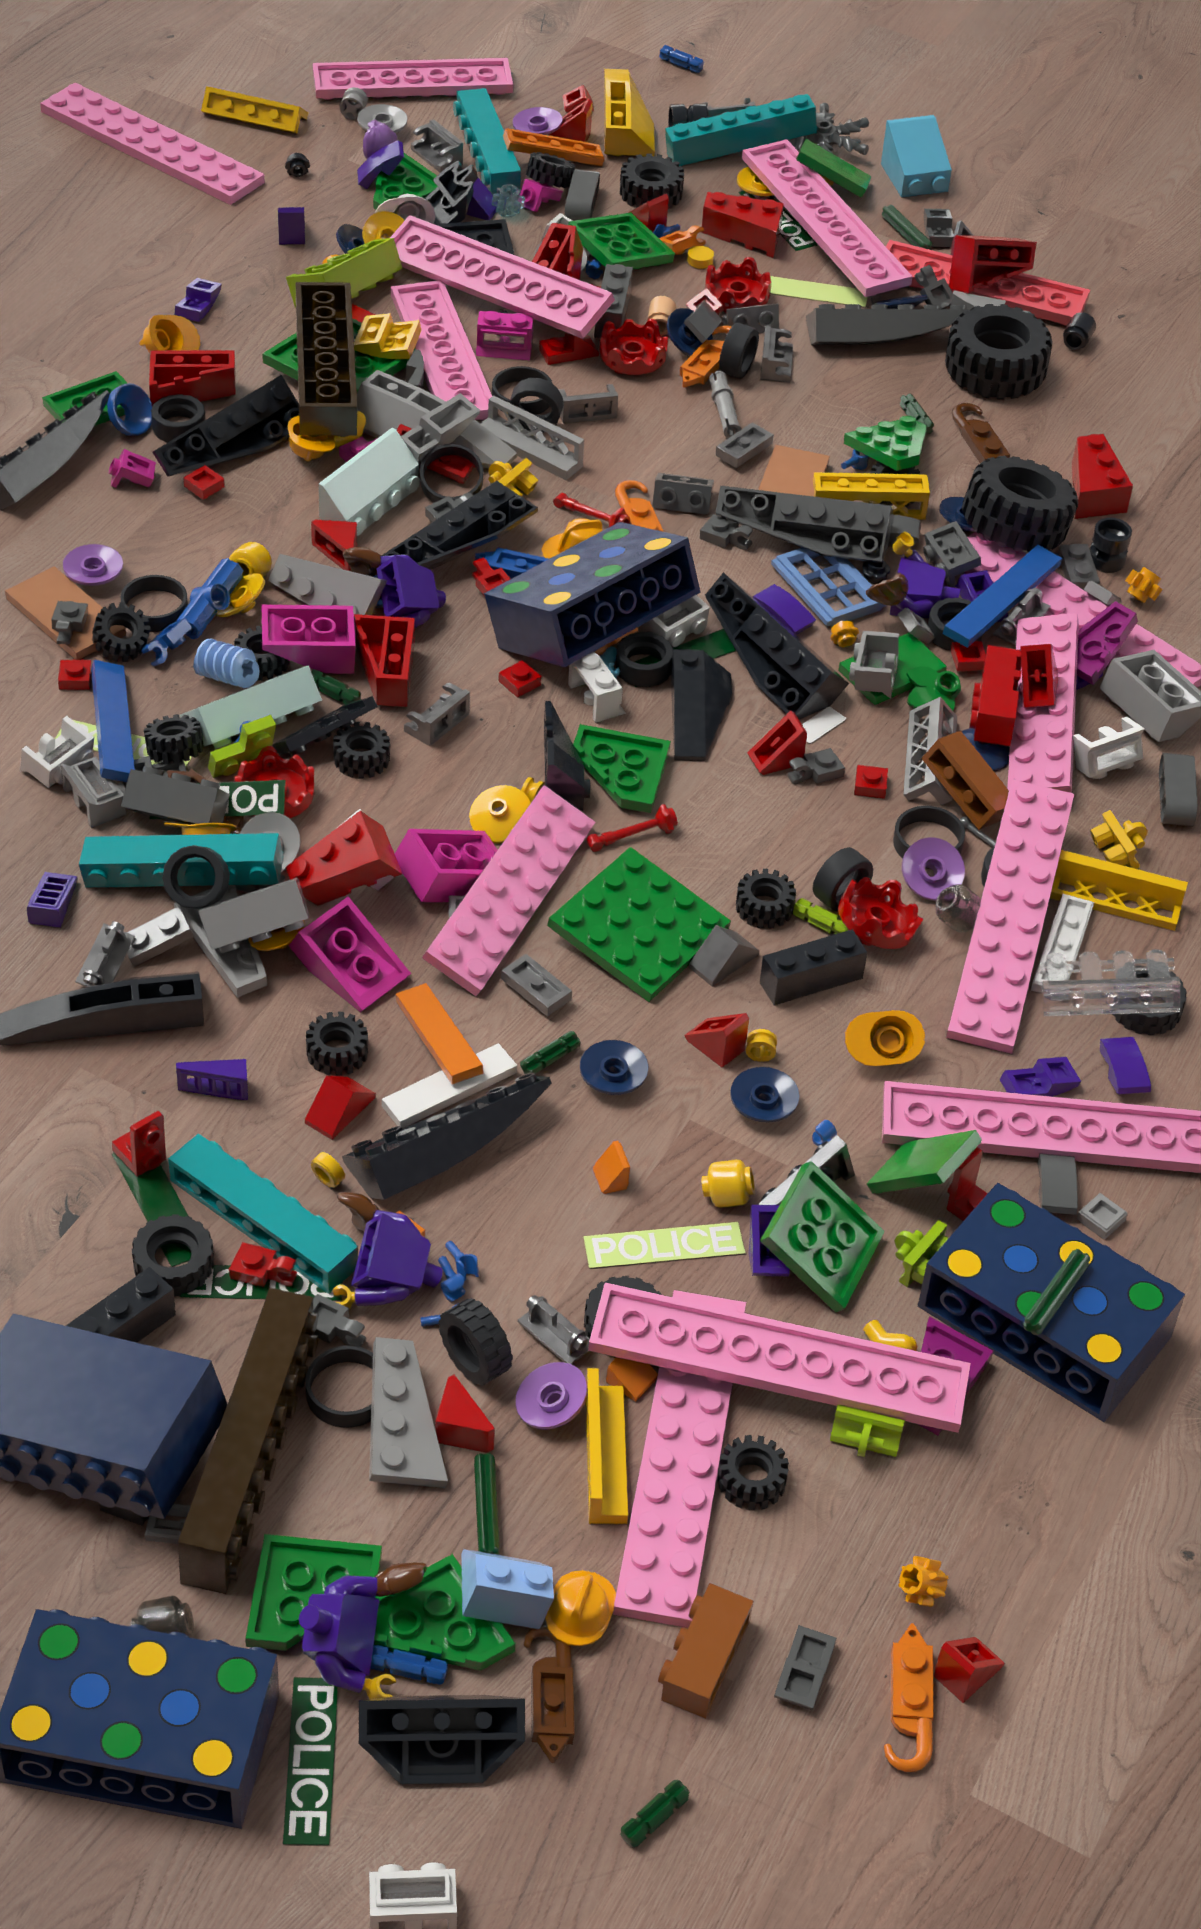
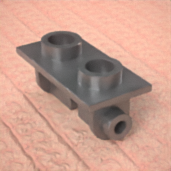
[722,304,779,333]
[993,588,1051,645]
[75,921,135,987]
[517,1295,590,1364]

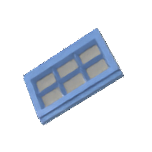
[771,548,886,627]

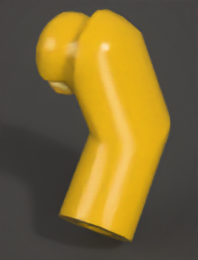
[333,411,366,448]
[863,1320,917,1351]

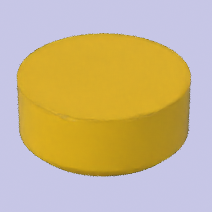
[687,246,714,269]
[311,1152,345,1188]

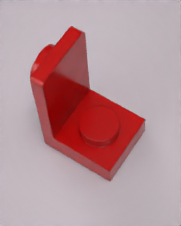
[112,1111,166,1177]
[946,1147,988,1221]

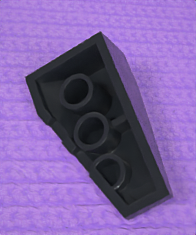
[671,649,732,761]
[544,701,590,811]

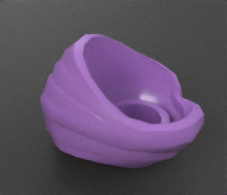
[363,120,398,160]

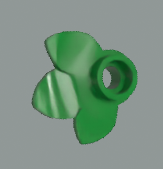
[906,666,961,710]

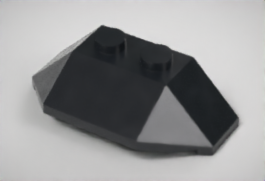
[358,1695,525,1784]

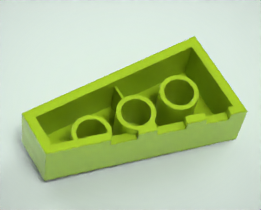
[286,238,403,308]

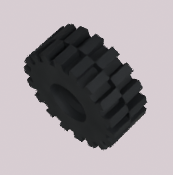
[619,154,684,209]

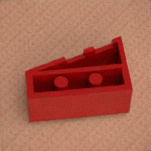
[701,192,784,258]
[532,223,583,280]
[949,235,1037,293]
[149,350,236,407]
[1072,434,1133,519]
[354,614,415,707]
[969,645,1021,746]
[285,811,402,906]

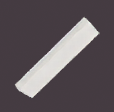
[1031,894,1094,999]
[382,1043,517,1128]

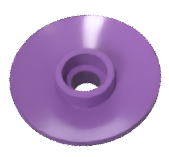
[513,107,563,135]
[63,544,123,586]
[902,837,965,900]
[516,1362,587,1429]

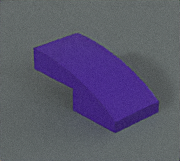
[357,140,404,189]
[174,278,222,322]
[753,584,816,635]
[1099,1037,1151,1094]
[1000,1057,1081,1097]

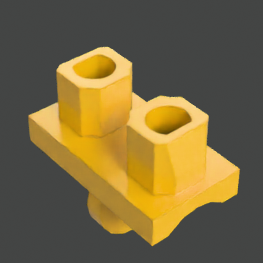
[488,458,539,497]
[1090,810,1148,869]

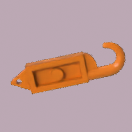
[679,326,731,388]
[615,480,664,532]
[884,1623,933,1772]

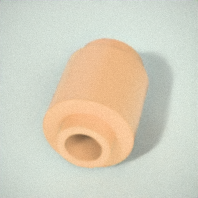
[647,296,676,336]

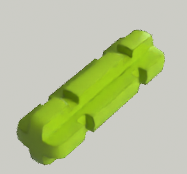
[793,898,848,934]

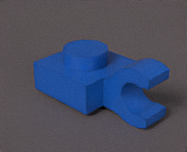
[141,618,192,667]

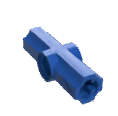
[177,558,244,639]

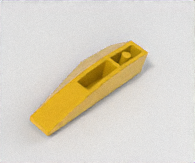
[604,69,655,157]

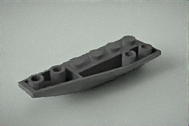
[806,304,970,345]
[716,485,894,563]

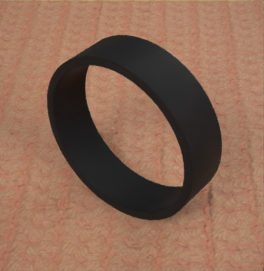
[492,366,553,415]
[420,444,483,503]
[120,575,188,632]
[893,806,965,869]
[306,1346,373,1428]

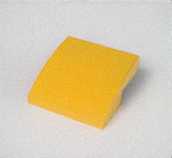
[354,313,422,359]

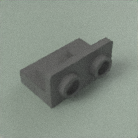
[652,473,714,514]
[923,521,981,588]

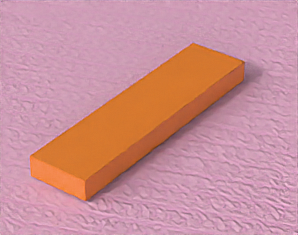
[503,128,605,166]
[396,983,483,1085]

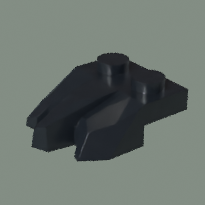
[425,160,478,224]

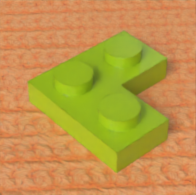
[208,715,276,778]

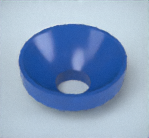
[107,383,152,436]

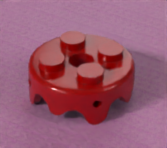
[705,257,772,313]
[599,319,668,375]
[234,746,315,819]
[838,877,923,949]

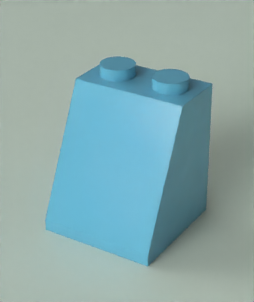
[881,115,952,197]

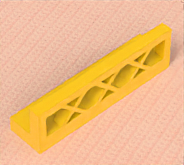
[201,86,308,134]
[813,472,930,520]
[1050,850,1188,931]
[585,1368,628,1524]

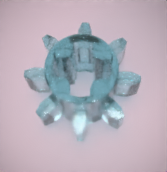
[492,184,525,218]

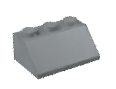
[1100,650,1201,742]
[198,877,309,953]

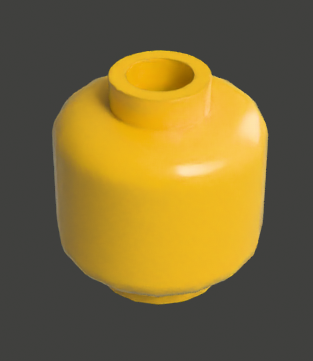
[229,542,272,577]
[701,1159,755,1208]

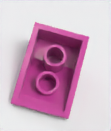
[261,605,355,674]
[395,829,497,902]
[289,897,411,1013]

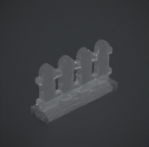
[1039,949,1181,1016]

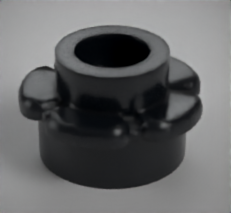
[285,153,310,177]
[862,560,891,584]

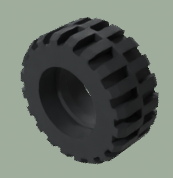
[945,304,1053,400]
[962,456,1078,553]

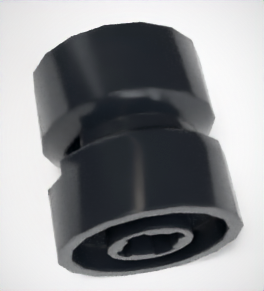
[668,103,708,127]
[1090,518,1132,573]

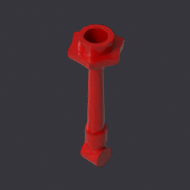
[553,493,630,527]
[586,804,678,852]

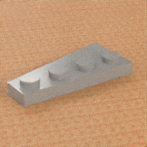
[268,554,387,615]
[174,885,267,997]
[369,1337,448,1488]

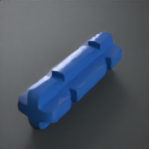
[659,45,704,73]
[370,1645,448,1685]

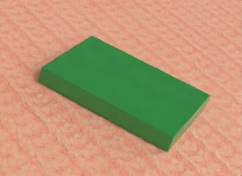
[796,139,871,198]
[42,371,127,426]
[838,633,947,705]
[866,1130,982,1194]

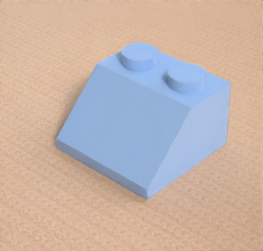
[461,1549,554,1629]

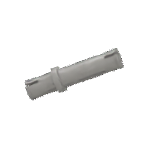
[709,371,741,438]

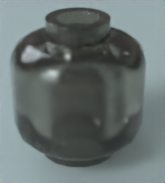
[935,884,981,932]
[131,1595,194,1636]

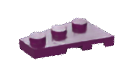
[1077,601,1138,685]
[918,1316,993,1436]

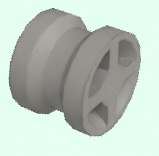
[340,87,368,120]

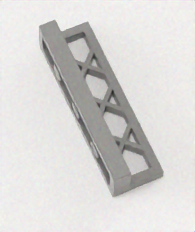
[480,395,584,480]
[903,697,957,805]

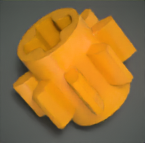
[1125,567,1163,603]
[898,1556,949,1607]

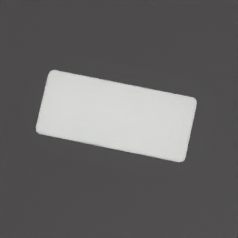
[802,707,846,743]

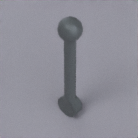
[960,817,996,847]

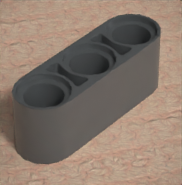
[564,169,600,221]
[1159,753,1197,827]

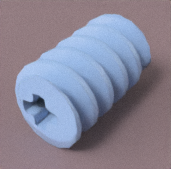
[193,638,260,688]

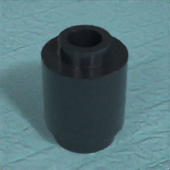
[1063,312,1096,350]

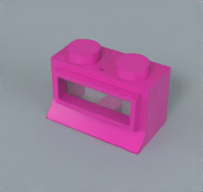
[476,311,533,361]

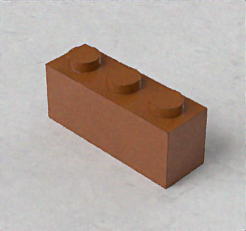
[921,730,1009,830]
[658,1583,754,1719]

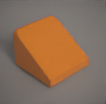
[593,1141,630,1194]
[606,1357,658,1402]

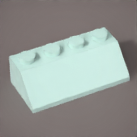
[319,428,420,536]
[180,665,322,749]

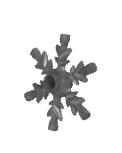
[788,103,869,155]

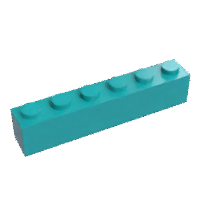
[453,88,521,196]
[665,94,817,166]
[79,833,284,888]
[168,1133,358,1294]

